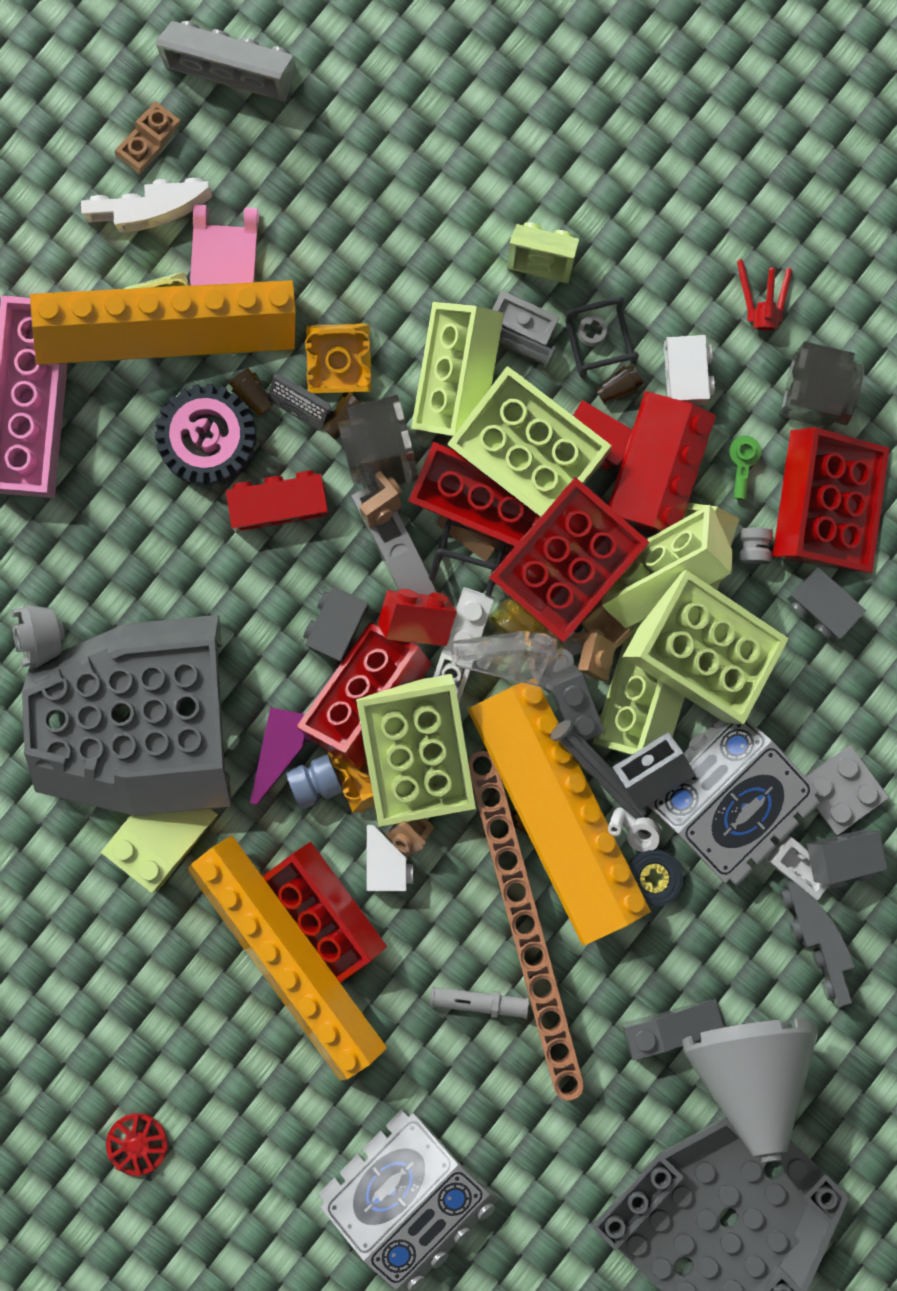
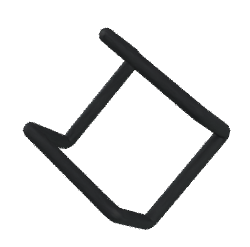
[565,297,639,378]
[429,519,507,597]

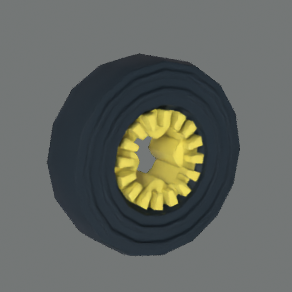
[628,849,683,907]

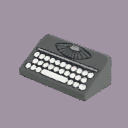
[268,373,332,430]

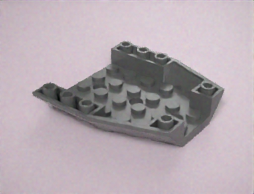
[22,615,232,816]
[591,1117,849,1291]

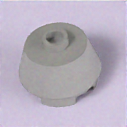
[11,604,65,668]

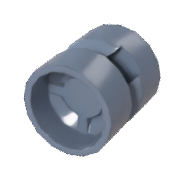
[286,754,343,810]

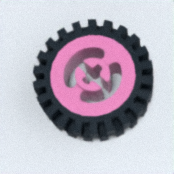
[155,384,257,487]

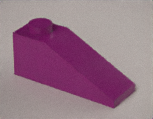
[250,707,312,805]

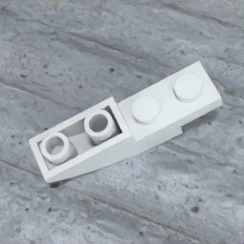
[81,178,212,233]
[434,587,495,703]

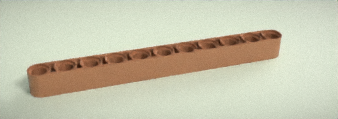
[468,751,583,1101]

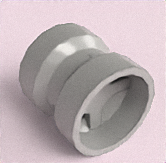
[739,528,773,564]

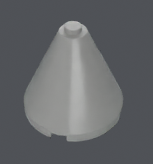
[682,1018,818,1163]

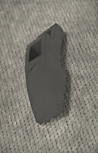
[780,880,855,1007]

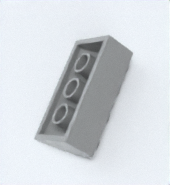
[156,21,296,102]

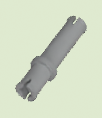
[429,986,529,1019]

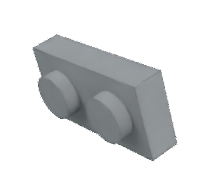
[492,290,559,346]

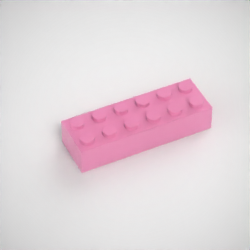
[0,296,68,498]

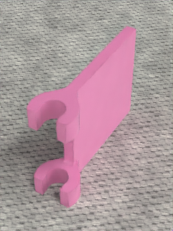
[190,204,260,285]

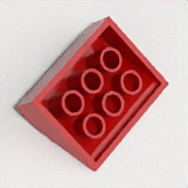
[772,427,890,573]
[488,477,650,642]
[262,841,387,982]

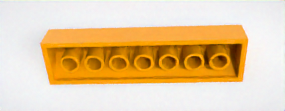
[30,280,296,365]
[467,676,651,946]
[187,835,387,1081]

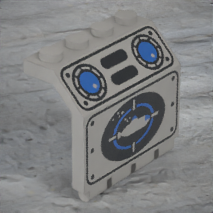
[647,717,820,886]
[318,1109,500,1291]

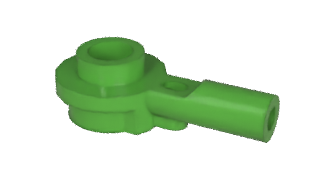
[729,436,761,500]

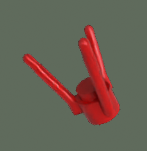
[737,259,792,331]

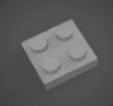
[805,745,889,836]

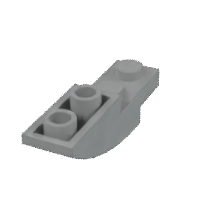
[351,483,437,595]

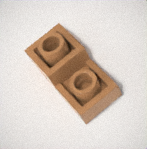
[115,101,180,175]

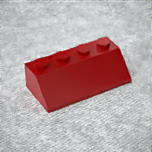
[608,392,716,535]
[408,442,541,547]
[297,623,432,770]

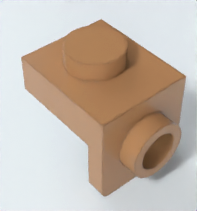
[359,471,402,529]
[580,598,632,650]
[572,629,616,681]
[385,818,435,857]

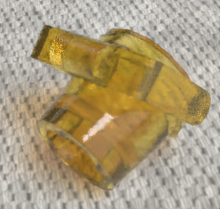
[488,599,546,651]

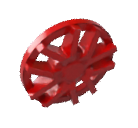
[106,1113,168,1176]

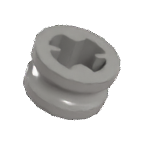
[578,315,607,347]

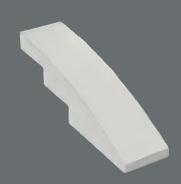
[764,836,827,900]

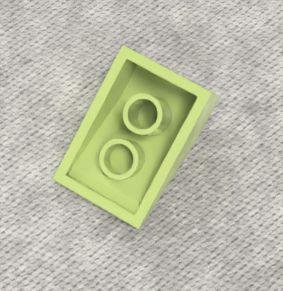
[507,223,579,284]
[101,809,218,893]

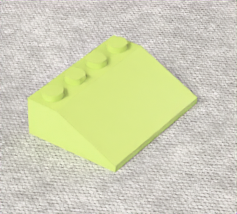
[447,366,612,516]
[623,570,789,724]
[356,674,476,827]

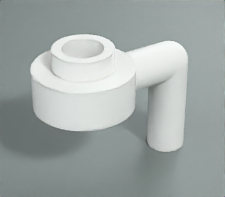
[608,808,661,852]

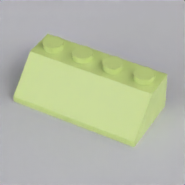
[411,302,504,436]
[602,505,732,628]

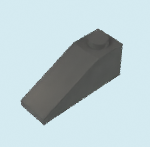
[621,998,724,1061]

